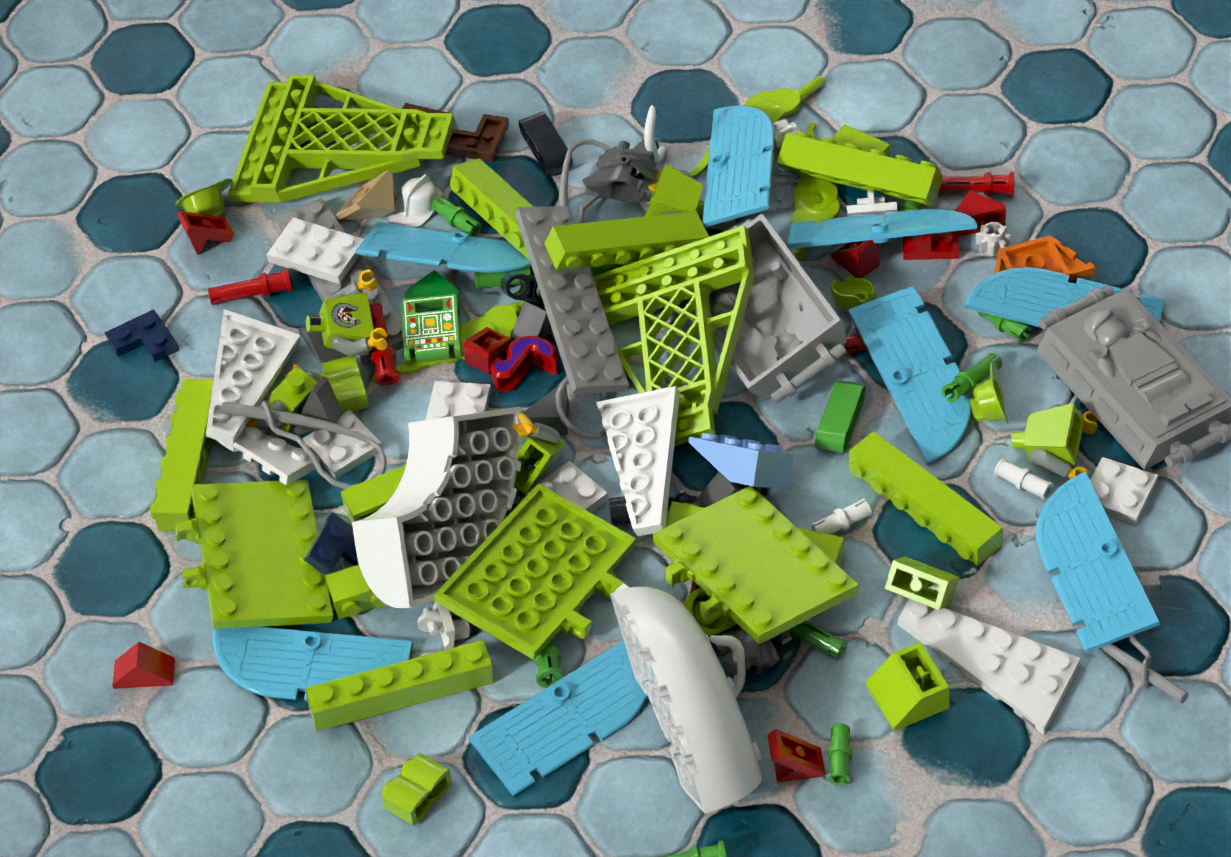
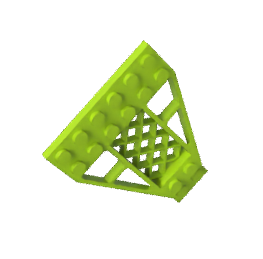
[227,75,455,203]
[593,225,755,446]

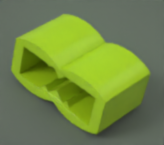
[318,356,369,413]
[381,753,452,826]

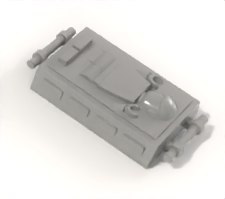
[686,214,847,404]
[1037,285,1231,470]

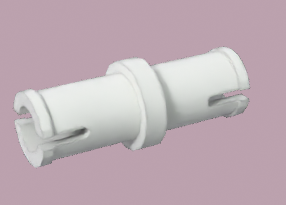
[994,459,1054,500]
[811,498,872,534]

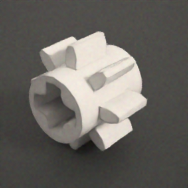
[773,119,799,150]
[976,222,1011,256]

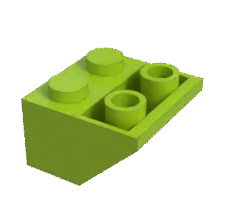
[865,641,949,732]

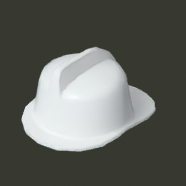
[388,174,444,228]

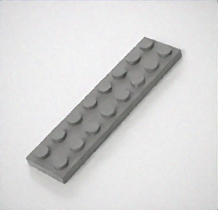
[273,197,404,365]
[515,206,629,394]

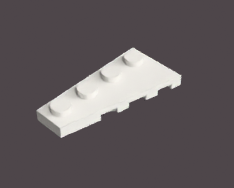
[214,426,320,485]

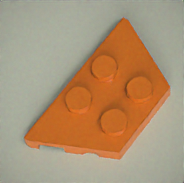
[994,235,1095,282]

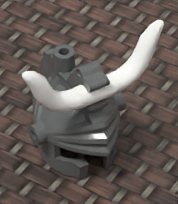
[582,105,666,203]
[710,627,792,698]

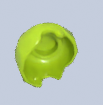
[831,276,876,313]

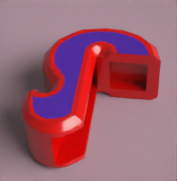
[490,335,559,392]

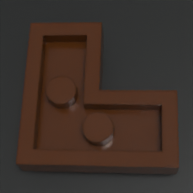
[445,114,509,162]

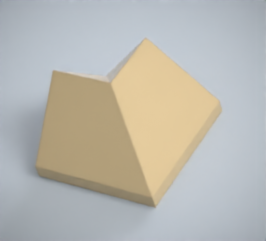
[334,170,397,222]

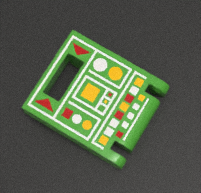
[401,294,462,363]

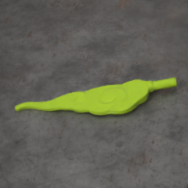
[688,75,825,178]
[791,122,840,259]
[372,291,541,383]

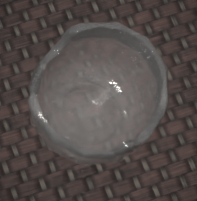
[762,170,794,212]

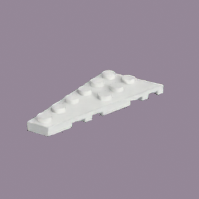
[206,309,301,445]
[596,386,680,536]
[898,599,1081,735]

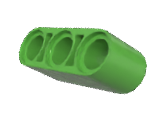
[815,380,866,454]

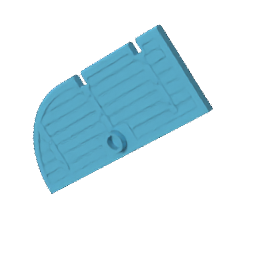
[702,106,775,227]
[787,209,977,249]
[356,222,532,273]
[965,267,1165,329]
[848,286,971,464]
[1036,472,1160,653]
[213,627,413,710]
[468,640,648,797]

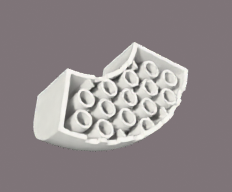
[352,407,522,608]
[610,587,762,814]

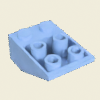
[689,433,794,489]

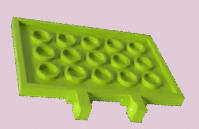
[175,480,333,629]
[434,483,636,660]
[653,486,859,644]

